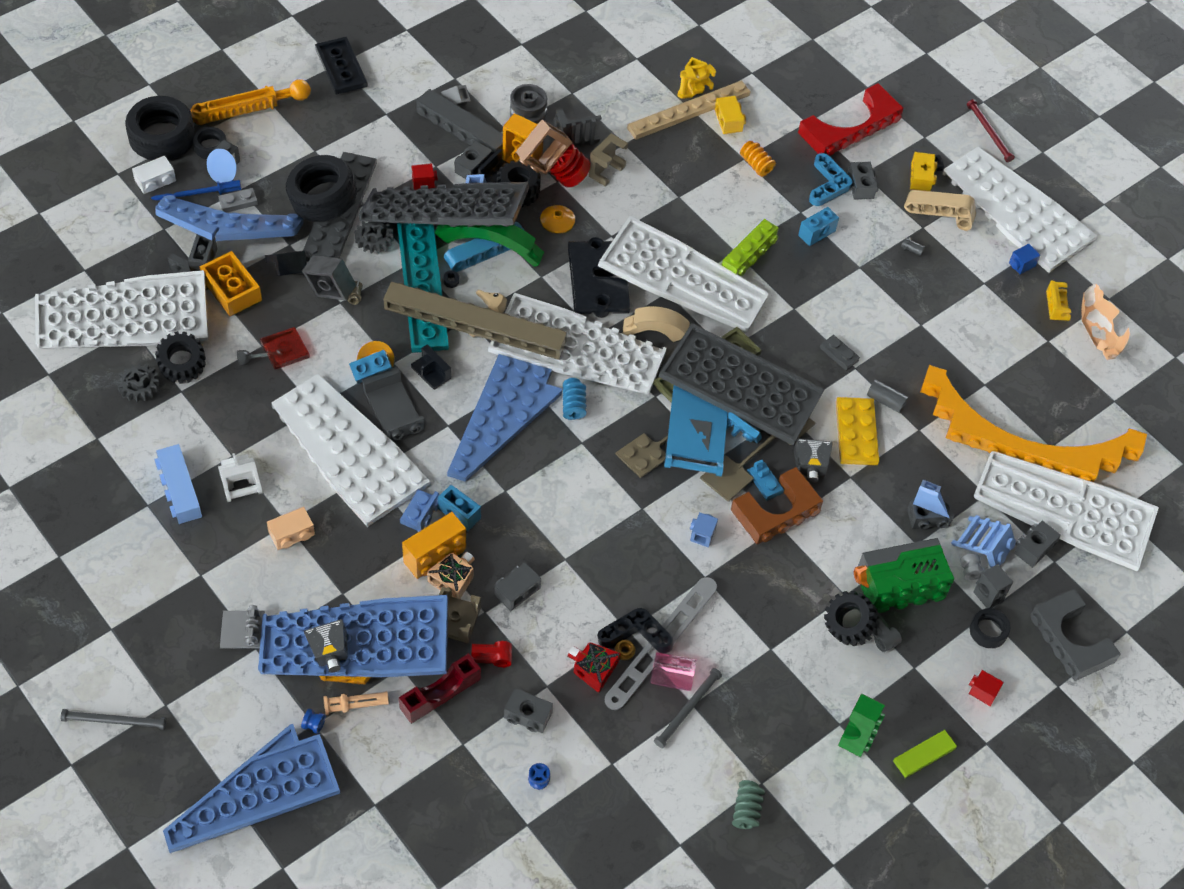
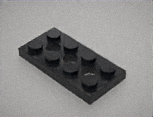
[315,36,368,95]

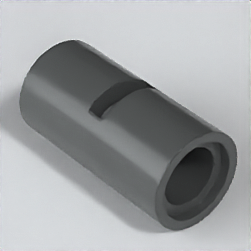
[867,380,909,413]

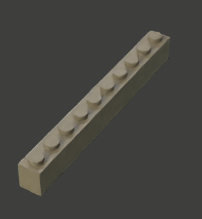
[383,282,567,360]

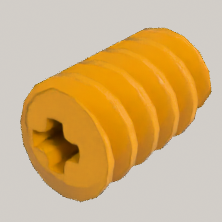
[740,141,776,177]

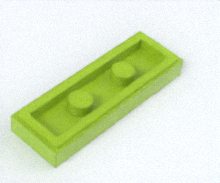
[893,730,957,778]

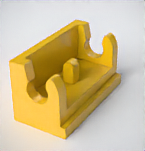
[1046,280,1071,321]

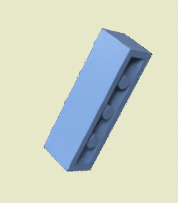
[154,444,202,524]

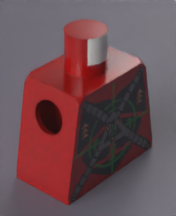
[567,642,620,693]

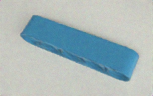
[444,222,525,272]

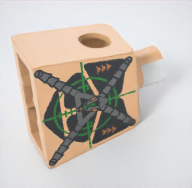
[427,552,475,599]

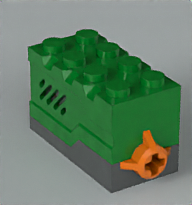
[854,538,954,613]

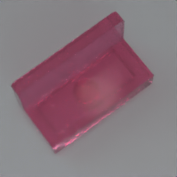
[651,652,696,691]

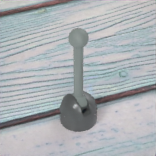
[237,350,283,365]

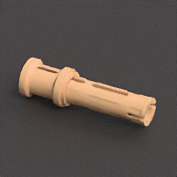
[323,691,389,715]

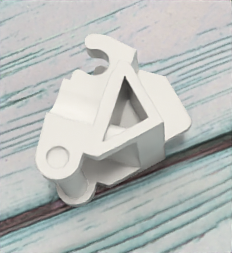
[218,453,263,502]

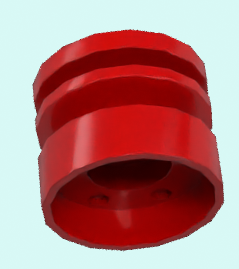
[549,143,591,187]

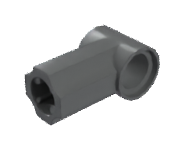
[872,611,902,652]

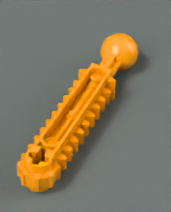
[190,79,311,125]

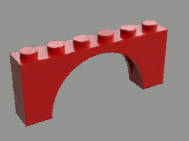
[798,83,903,156]

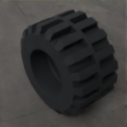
[497,160,541,207]
[155,331,206,384]
[824,591,880,646]

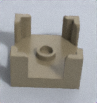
[589,133,628,186]
[439,587,481,643]

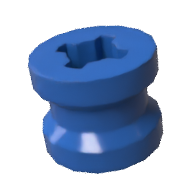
[301,708,326,734]
[528,763,550,790]

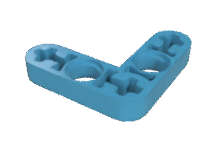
[809,153,852,206]

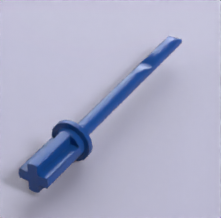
[151,180,242,200]

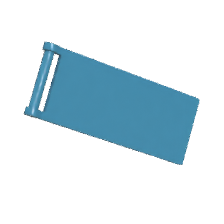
[664,385,728,477]

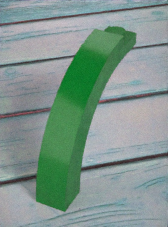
[435,224,544,267]

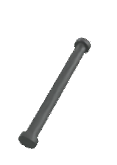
[654,668,722,748]
[61,709,166,730]

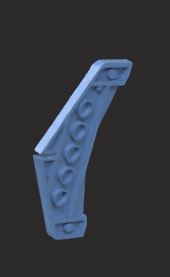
[155,195,304,241]

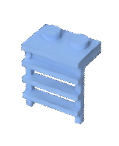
[951,515,1016,568]

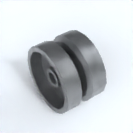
[510,84,548,123]

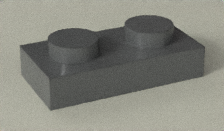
[820,334,860,371]

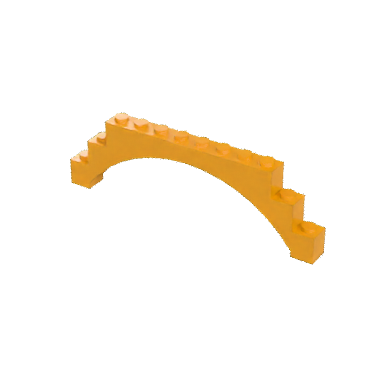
[920,365,1147,482]

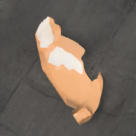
[1082,284,1130,360]

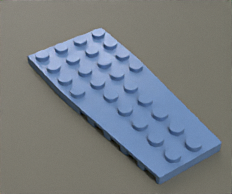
[258,595,448,677]

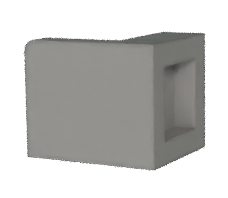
[441,85,471,105]

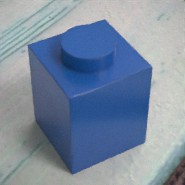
[1009,244,1040,274]

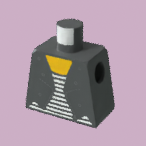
[794,438,833,484]
[304,619,348,673]

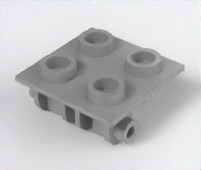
[220,605,265,648]

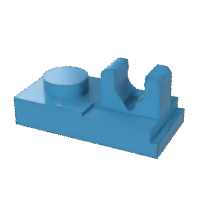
[726,412,762,444]
[747,460,784,501]

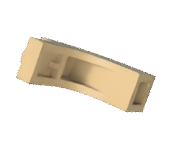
[623,306,690,342]

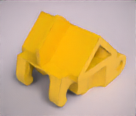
[677,57,716,99]

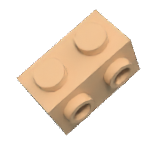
[267,507,315,550]

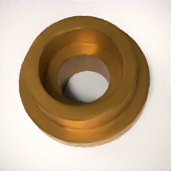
[615,640,635,660]

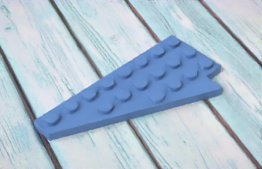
[447,354,562,482]
[163,724,340,853]

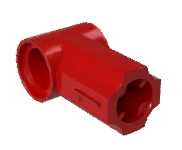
[471,641,512,668]

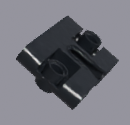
[568,237,630,318]

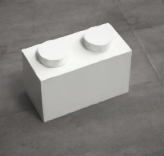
[132,155,176,194]

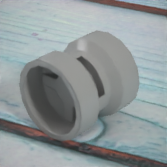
[960,553,983,580]

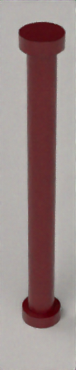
[967,99,1015,162]

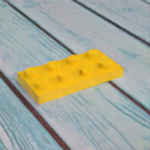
[836,397,879,465]

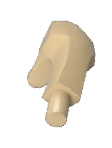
[470,289,507,337]

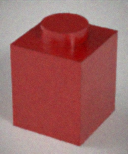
[411,163,438,190]
[969,670,1004,706]

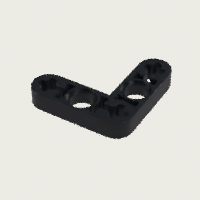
[597,608,673,653]

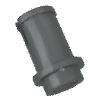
[901,238,925,256]

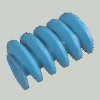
[563,378,587,420]

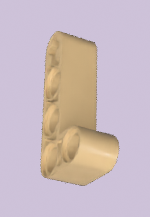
[904,190,976,231]

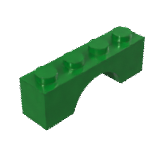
[838,693,885,758]

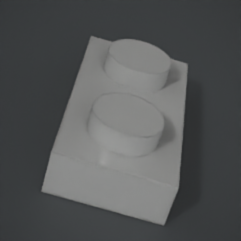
[218,188,258,213]

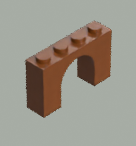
[731,467,823,545]

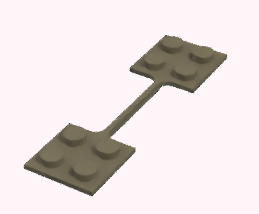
[615,415,728,478]
[700,418,816,502]

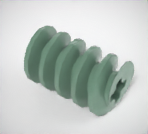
[732,780,765,829]

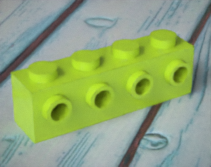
[722,219,779,276]

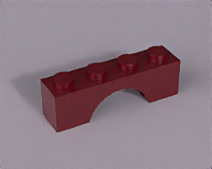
[399,653,481,724]

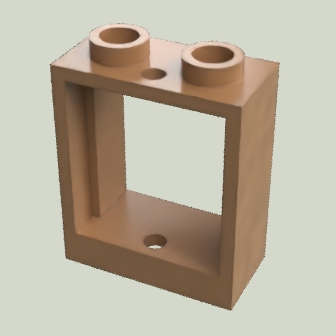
[516,119,572,174]

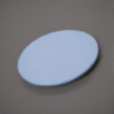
[207,149,237,183]

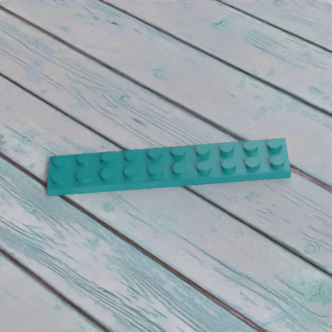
[397,223,449,353]

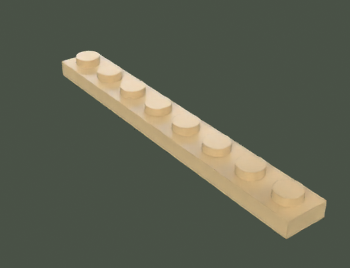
[627,80,750,140]

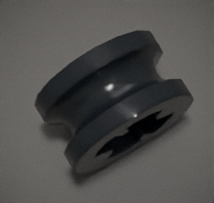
[443,270,460,288]

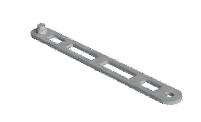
[605,577,717,710]

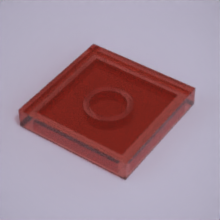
[260,327,310,370]

